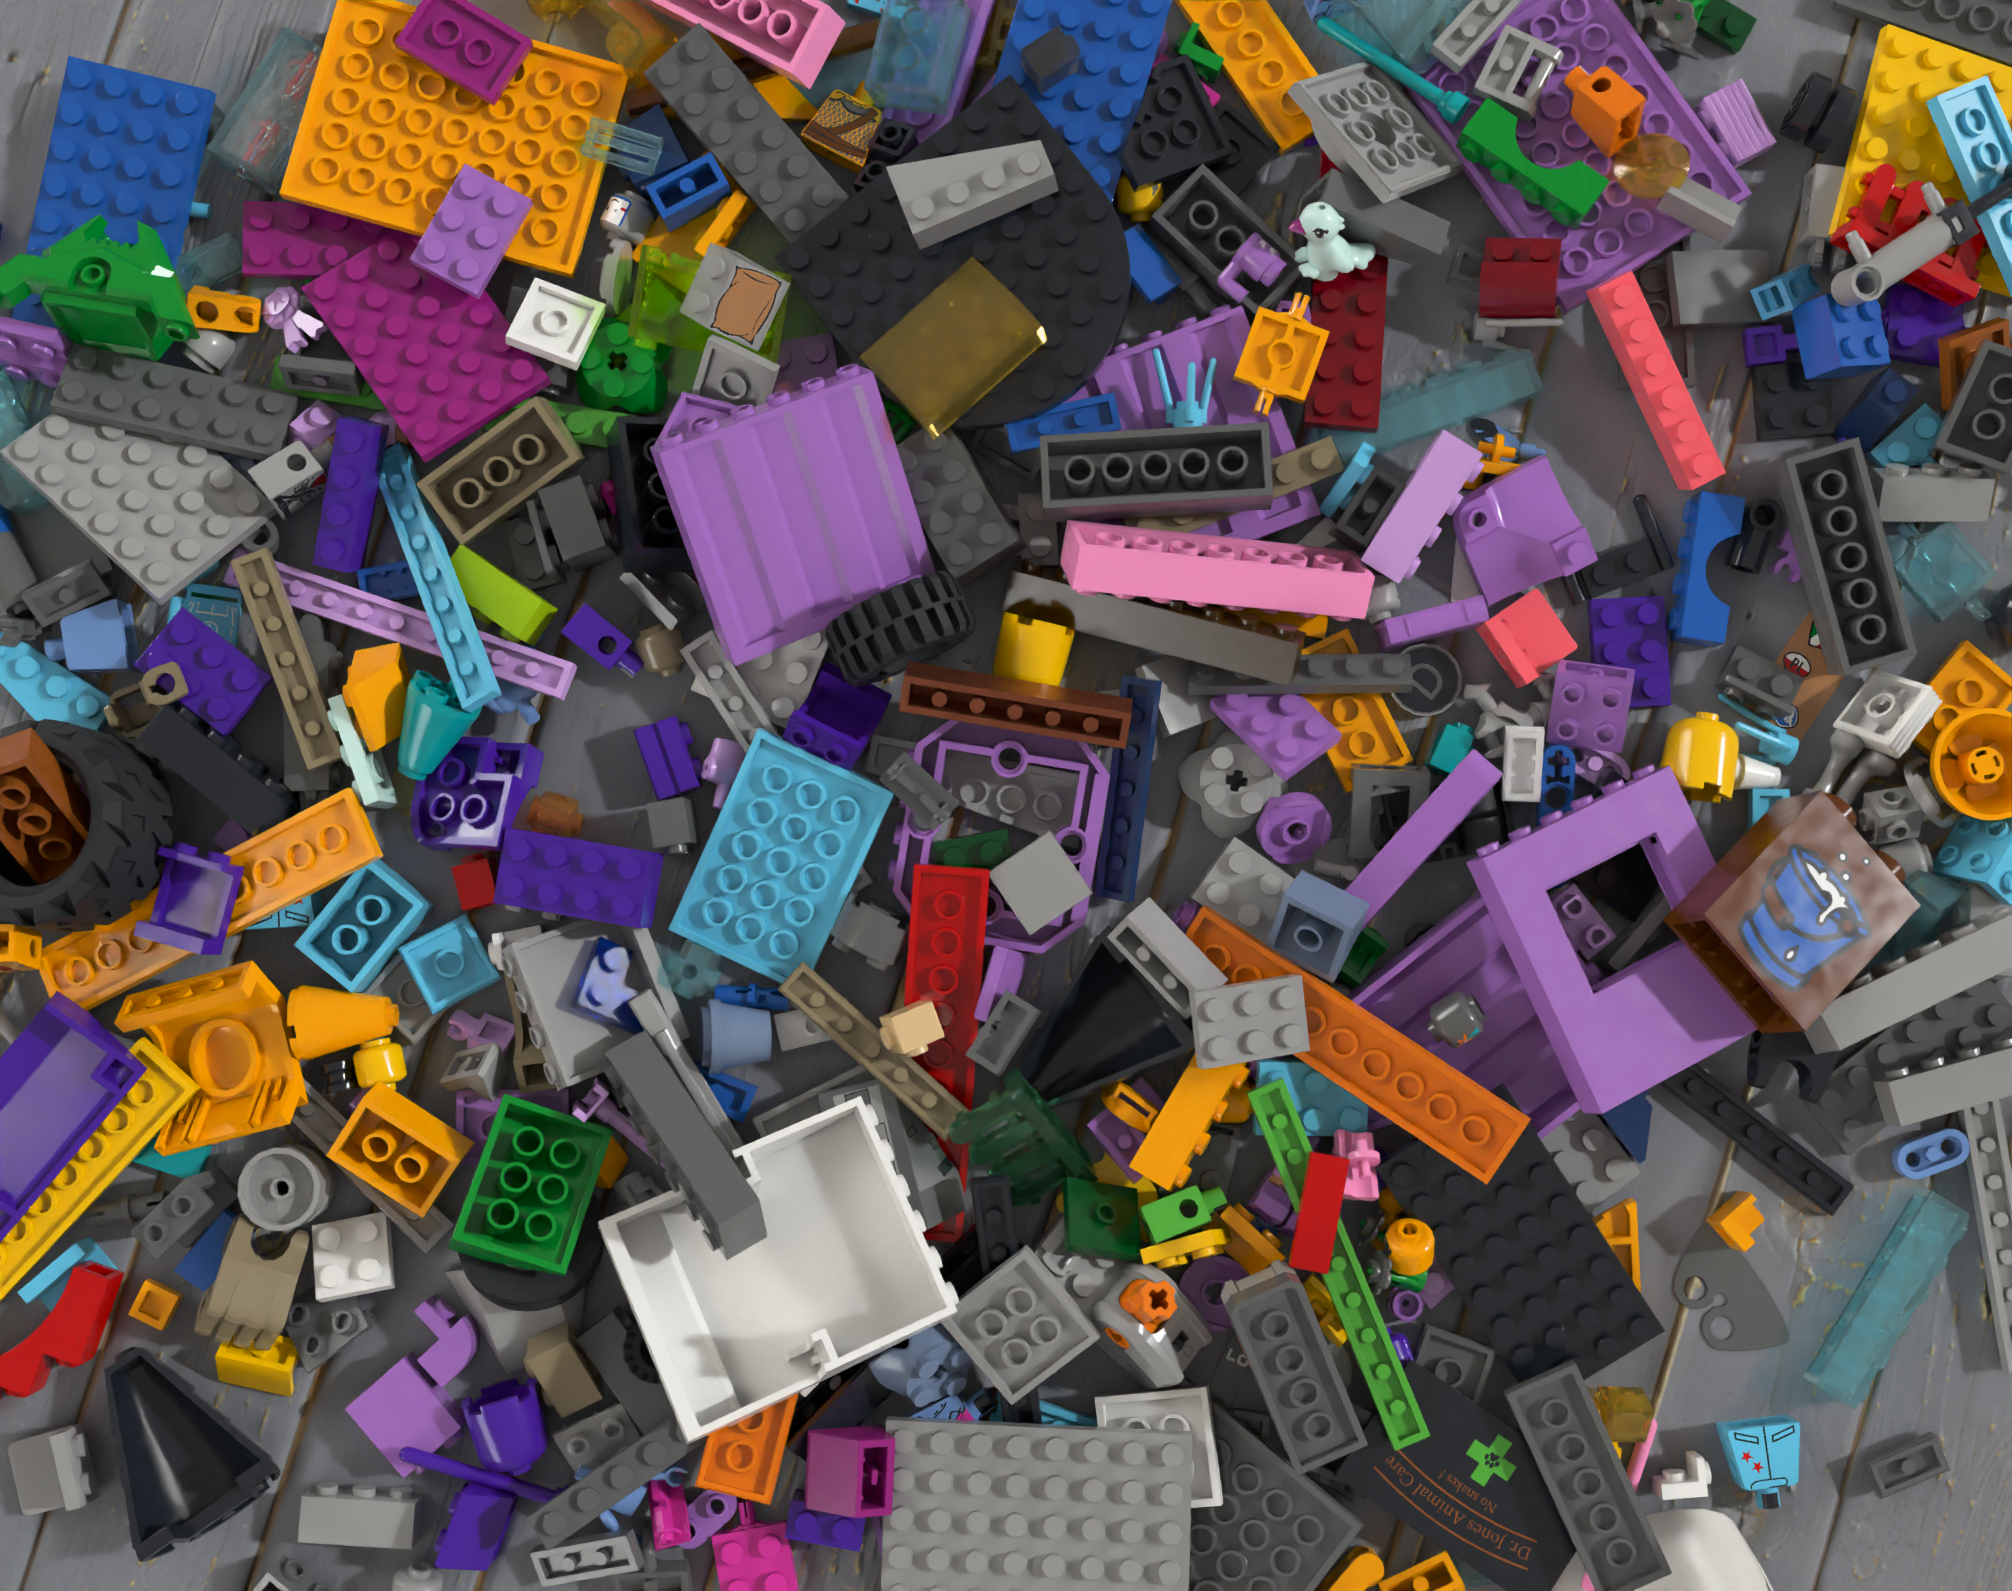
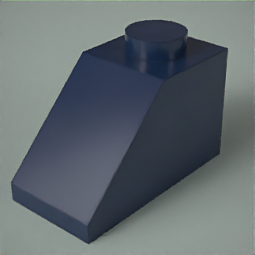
[1830,367,1919,454]
[1597,1090,1652,1164]

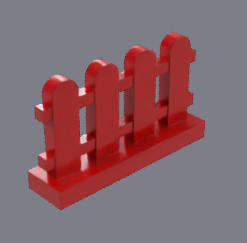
[1829,164,1989,307]

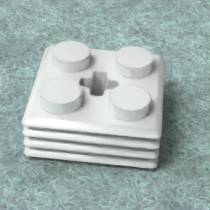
[1833,670,1942,758]

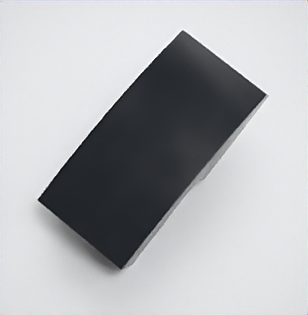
[853,117,918,193]

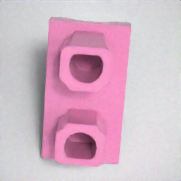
[1332,1129,1381,1201]

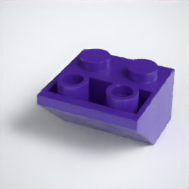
[434,1482,519,1571]

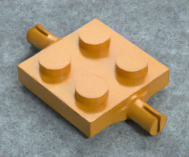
[1233,293,1330,417]

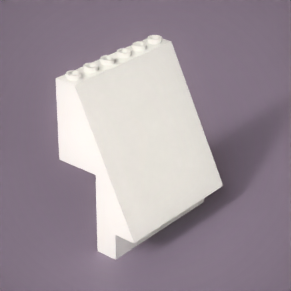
[598,1096,959,1444]

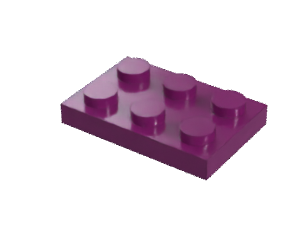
[395,0,533,106]

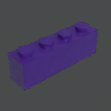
[312,416,389,573]

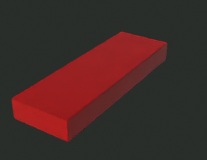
[1288,1151,1350,1274]

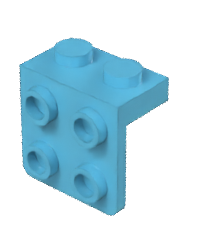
[1933,814,2012,906]

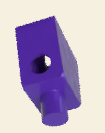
[561,603,644,679]

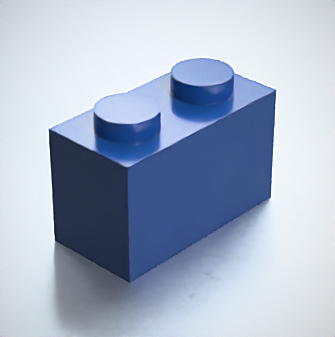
[646,152,733,233]

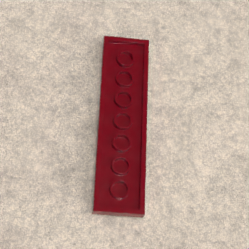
[1302,148,1388,433]

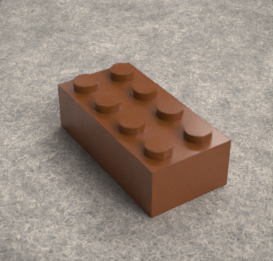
[0,727,91,885]

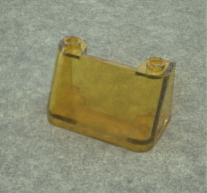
[525,0,678,91]

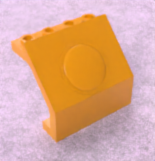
[114,960,309,1157]

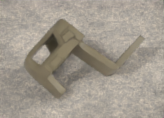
[103,662,189,739]

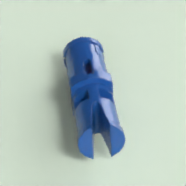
[714,983,791,1012]

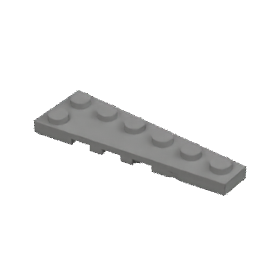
[866,734,1079,849]

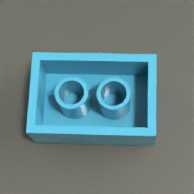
[294,859,435,993]

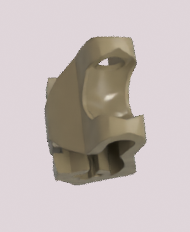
[193,1214,309,1351]

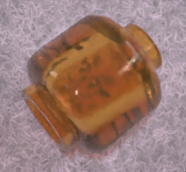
[527,790,585,837]

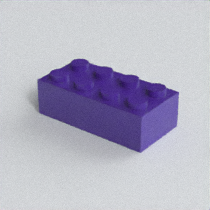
[493,828,664,928]

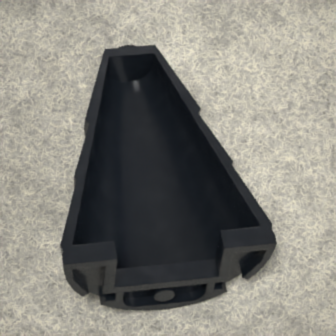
[1007,926,1195,1115]
[104,1347,281,1562]

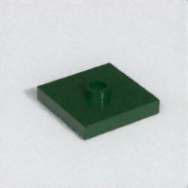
[1062,1177,1141,1262]

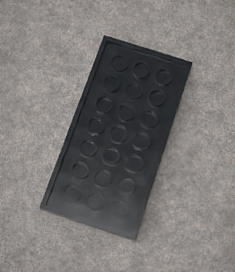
[1375,1083,1665,1383]

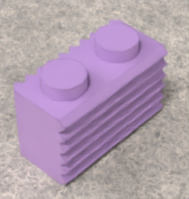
[1694,79,1776,169]

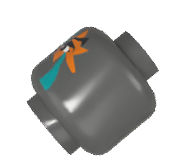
[1426,991,1487,1048]

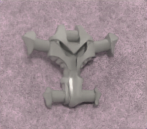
[1463,673,1555,762]

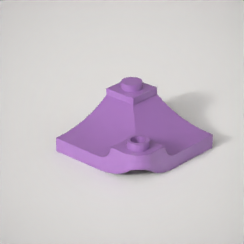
[1453,455,1598,606]

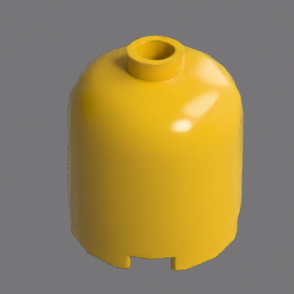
[992,612,1076,686]
[1659,712,1739,803]

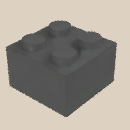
[538,475,621,573]

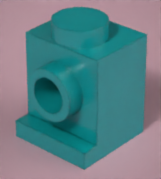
[1423,721,1475,778]

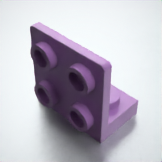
[1546,659,1635,753]

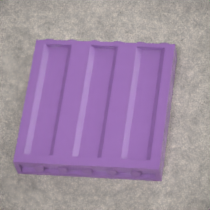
[1064,304,1321,540]
[649,364,936,666]
[1345,891,1604,1140]

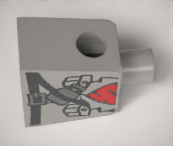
[247,440,333,521]

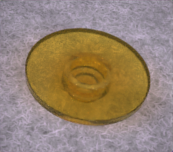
[1613,133,1690,199]

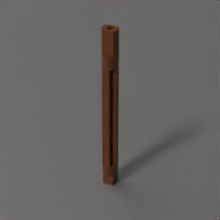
[624,16,893,116]

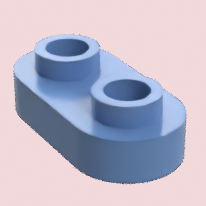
[1892,1127,1970,1179]

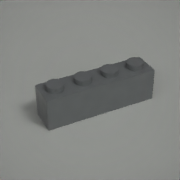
[576,1306,674,1435]

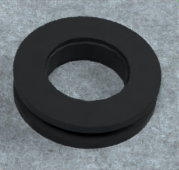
[458,1192,605,1312]

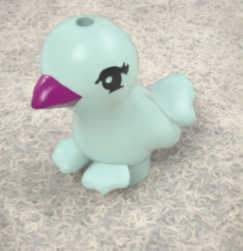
[1288,202,1376,281]

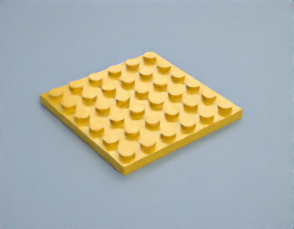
[1828,24,2012,298]

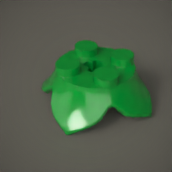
[576,317,672,414]

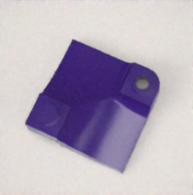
[411,736,544,851]

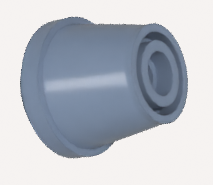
[698,999,772,1074]

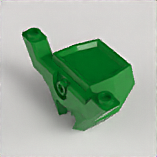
[0,214,200,362]

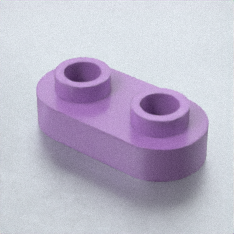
[678,1489,738,1549]

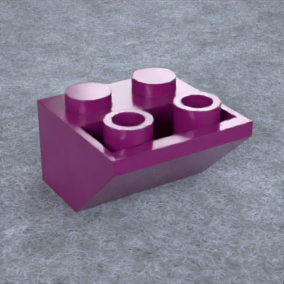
[804,1425,895,1518]

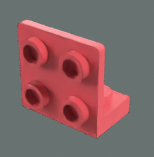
[1475,588,1578,689]

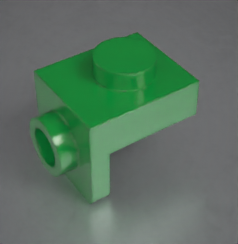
[1173,22,1224,85]
[1337,926,1389,989]

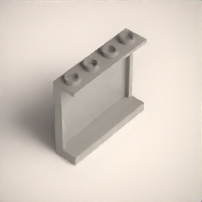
[501,919,691,1091]

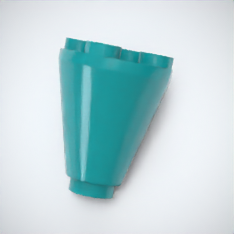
[397,670,482,780]

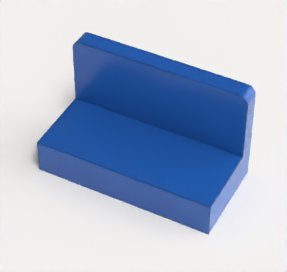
[1124,224,1183,305]

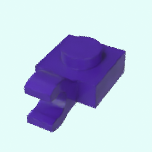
[1741,324,1800,368]

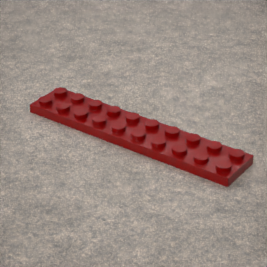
[904,863,990,1242]

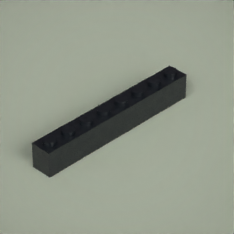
[786,1223,1025,1461]

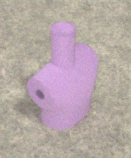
[701,738,746,810]

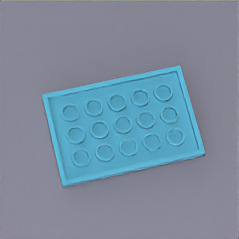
[668,727,895,984]

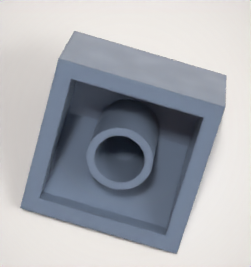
[1266,870,1370,983]

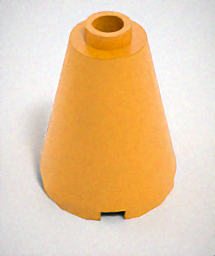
[287,985,399,1061]

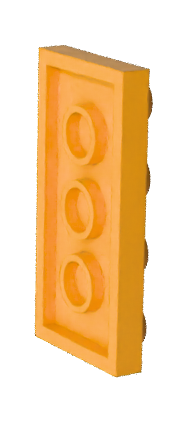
[1300,628,1413,793]

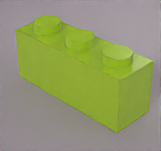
[450,545,559,646]

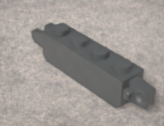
[283,613,345,812]

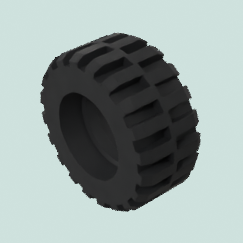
[825,571,976,687]

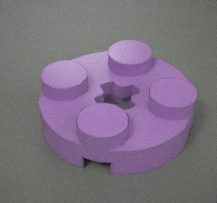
[1256,792,1332,864]
[1178,1254,1248,1332]

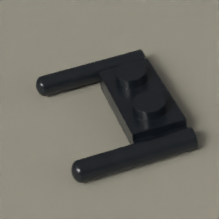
[1561,494,1675,606]

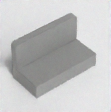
[1656,172,1743,243]

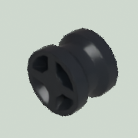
[317,1059,361,1096]

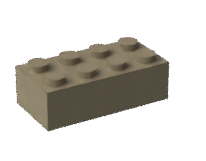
[417,396,589,545]

